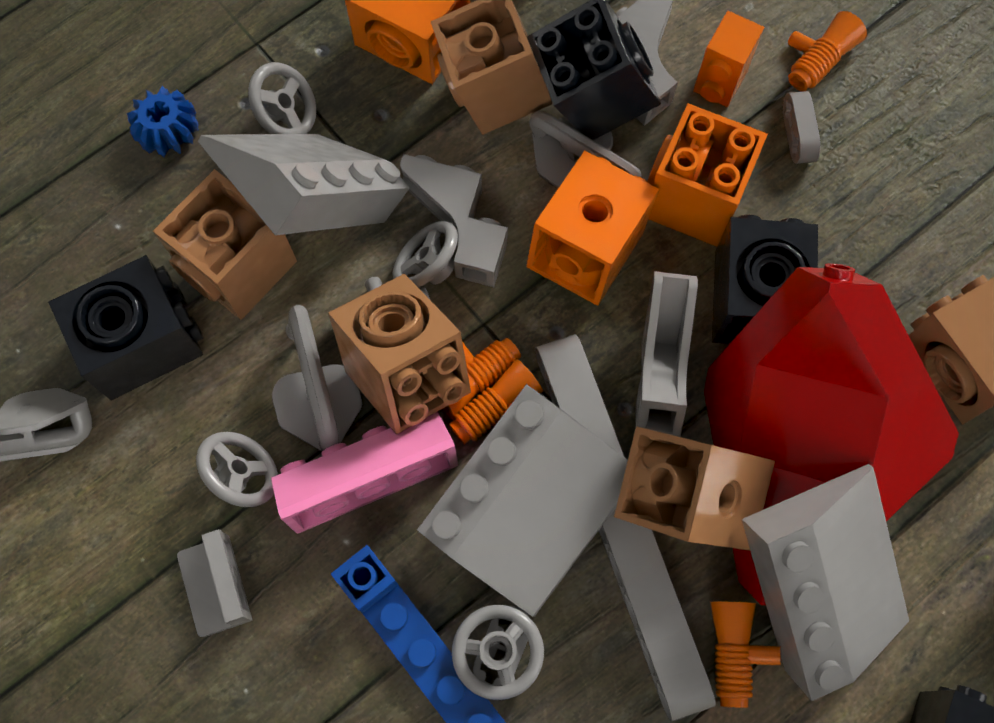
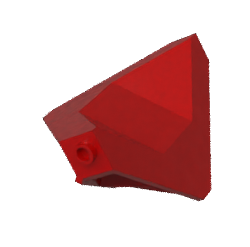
[704,263,959,606]

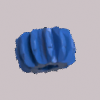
[127,86,199,158]

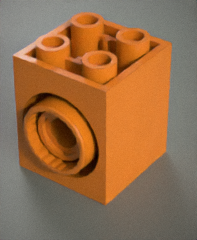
[345,0,470,85]
[647,103,768,247]
[526,150,659,306]

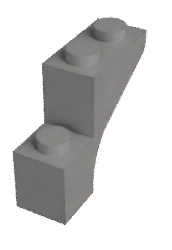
[616,0,678,126]
[400,154,508,287]
[635,271,698,437]

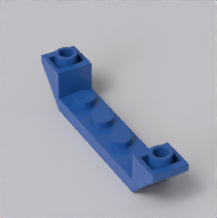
[331,545,506,723]

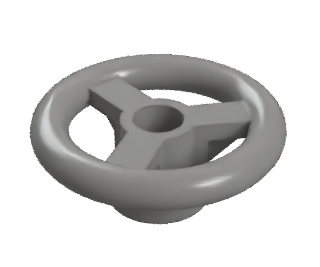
[248,62,316,134]
[392,221,458,288]
[196,432,278,507]
[452,605,544,700]

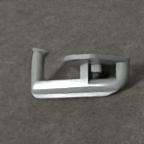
[529,111,642,188]
[272,305,362,451]
[0,388,92,462]

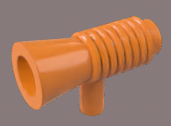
[788,11,867,91]
[441,338,521,420]
[448,359,543,445]
[710,601,781,708]

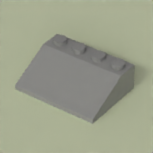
[198,134,410,235]
[417,384,628,617]
[742,464,909,701]

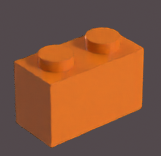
[693,11,765,107]

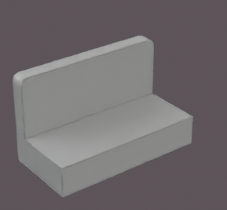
[177,529,253,637]

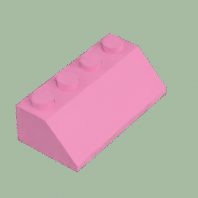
[271,411,458,534]

